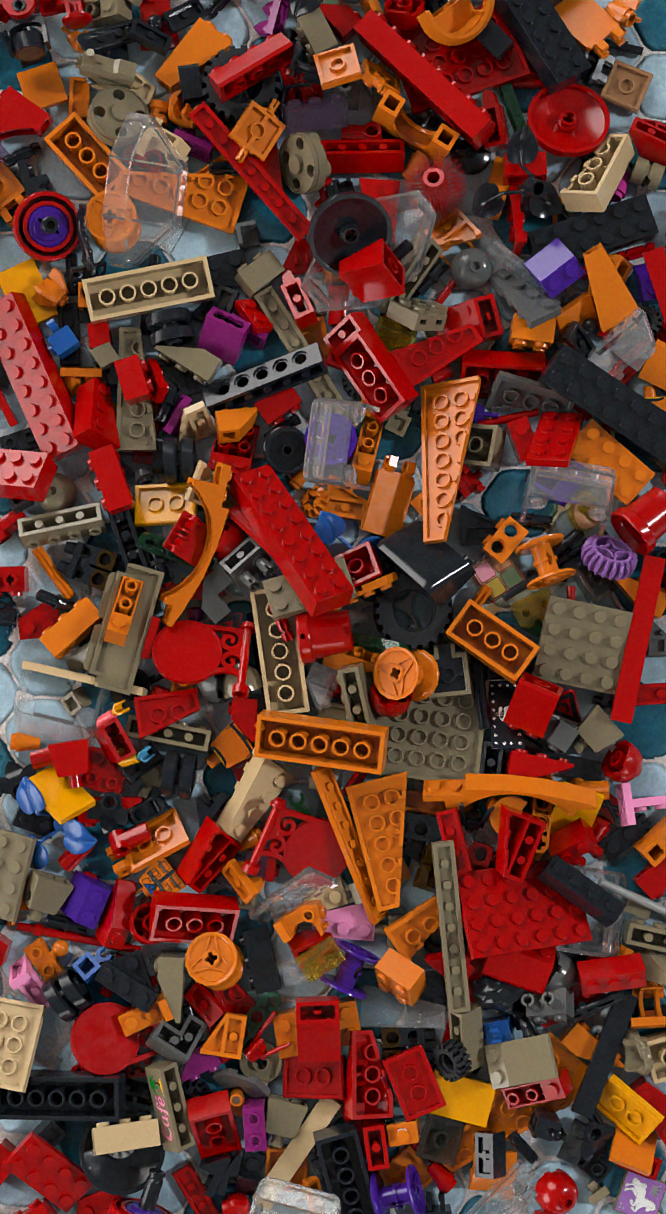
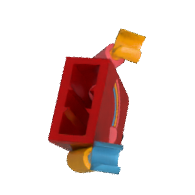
[94,700,155,767]

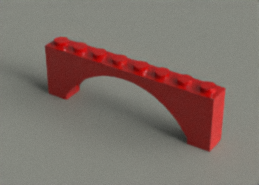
[0,86,53,141]

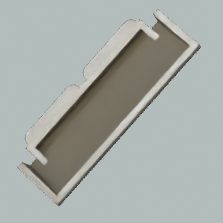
[83,563,164,695]

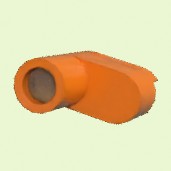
[230,1087,245,1117]

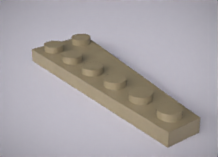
[116,327,158,452]

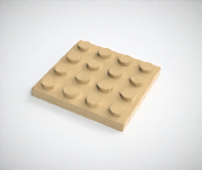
[0,997,47,1093]

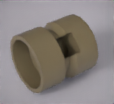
[628,156,666,192]

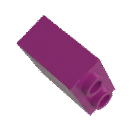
[196,306,251,366]
[242,1097,269,1152]

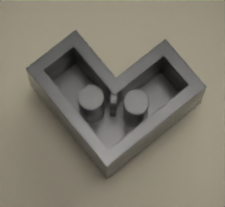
[530,715,579,753]
[145,1014,207,1067]

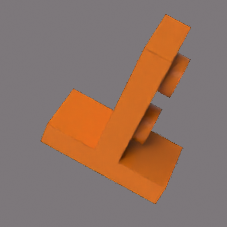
[118,992,174,1037]

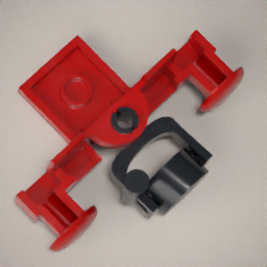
[0,0,92,62]

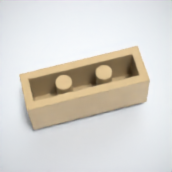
[91,1115,161,1156]

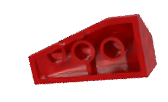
[344,1030,393,1120]

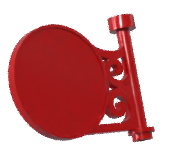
[152,620,256,699]
[242,797,347,884]
[70,976,165,1075]

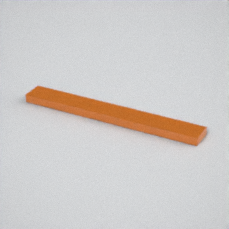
[310,766,389,925]

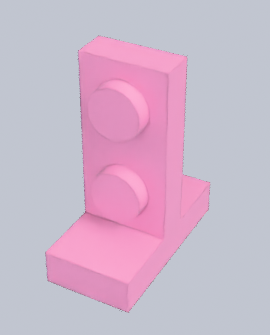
[615,782,666,827]
[9,954,50,1008]

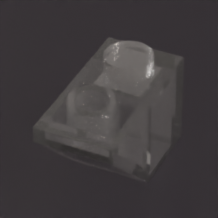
[306,662,339,714]

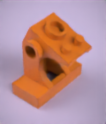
[273,899,329,944]
[629,980,666,1029]

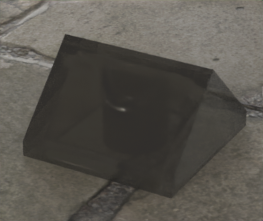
[571,561,617,604]
[415,1113,465,1167]

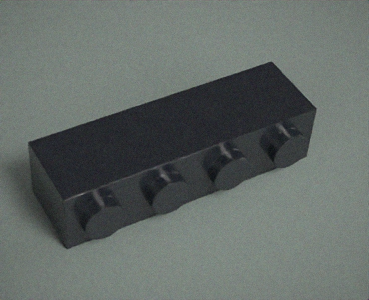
[537,854,626,928]

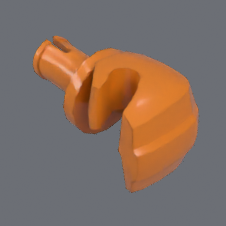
[168,90,200,129]

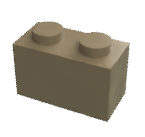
[234,250,285,299]

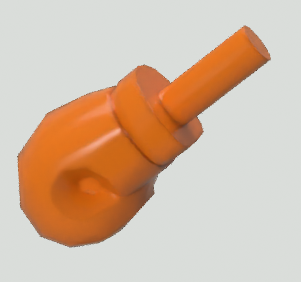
[61,26,89,53]

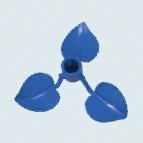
[314,511,382,558]
[16,776,98,870]

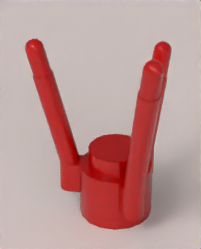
[244,1011,291,1062]

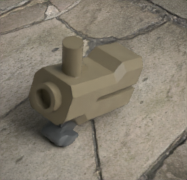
[76,48,137,89]

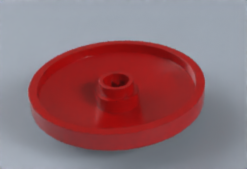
[526,83,610,158]

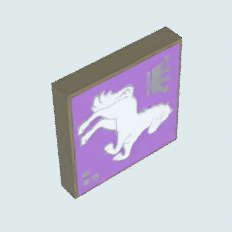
[613,1170,666,1214]

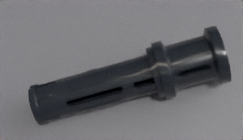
[567,990,628,1026]

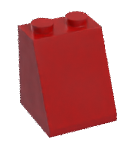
[338,238,405,303]
[503,672,564,738]

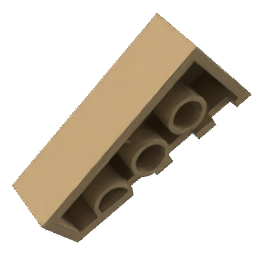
[560,134,635,212]
[216,747,293,843]

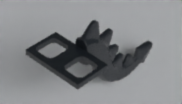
[69,204,107,284]

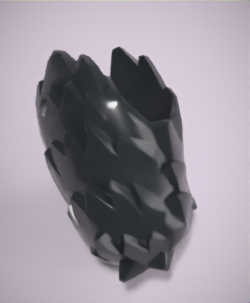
[470,975,535,1016]

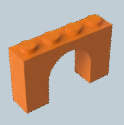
[371,88,460,167]

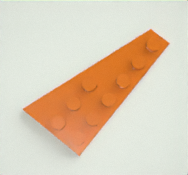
[114,171,248,235]

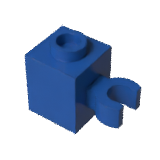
[46,318,82,360]
[72,946,113,986]
[482,1014,515,1045]

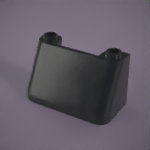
[376,519,476,608]

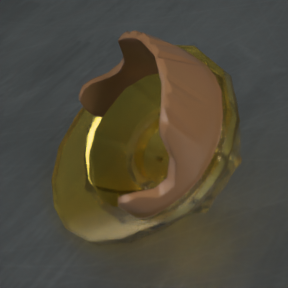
[567,490,600,531]

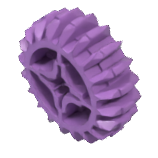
[580,533,638,581]

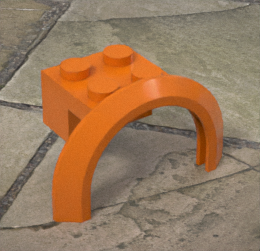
[417,0,495,46]

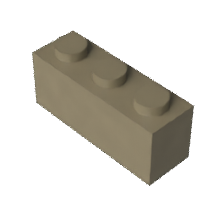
[448,1001,485,1072]

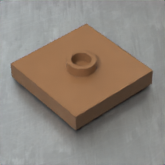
[600,59,653,114]

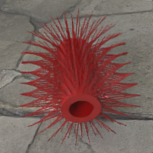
[402,149,467,226]

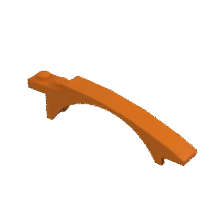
[159,462,232,627]
[423,773,597,816]

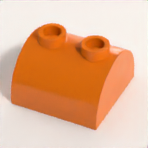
[484,794,527,833]

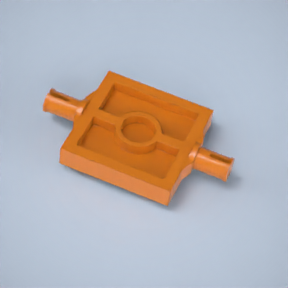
[361,58,401,96]
[228,98,286,163]

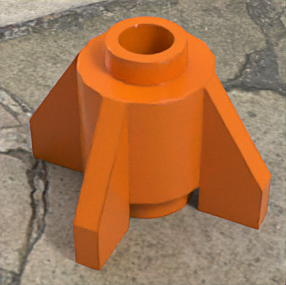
[605,0,642,37]
[32,267,69,308]

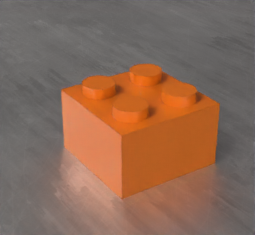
[507,313,556,353]
[375,947,427,1007]

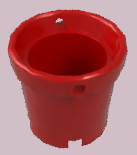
[610,487,666,555]
[295,610,354,665]

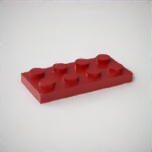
[525,411,584,468]
[3,1131,93,1213]

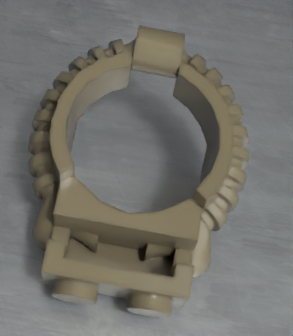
[623,1029,653,1076]

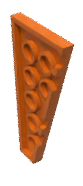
[346,771,407,912]

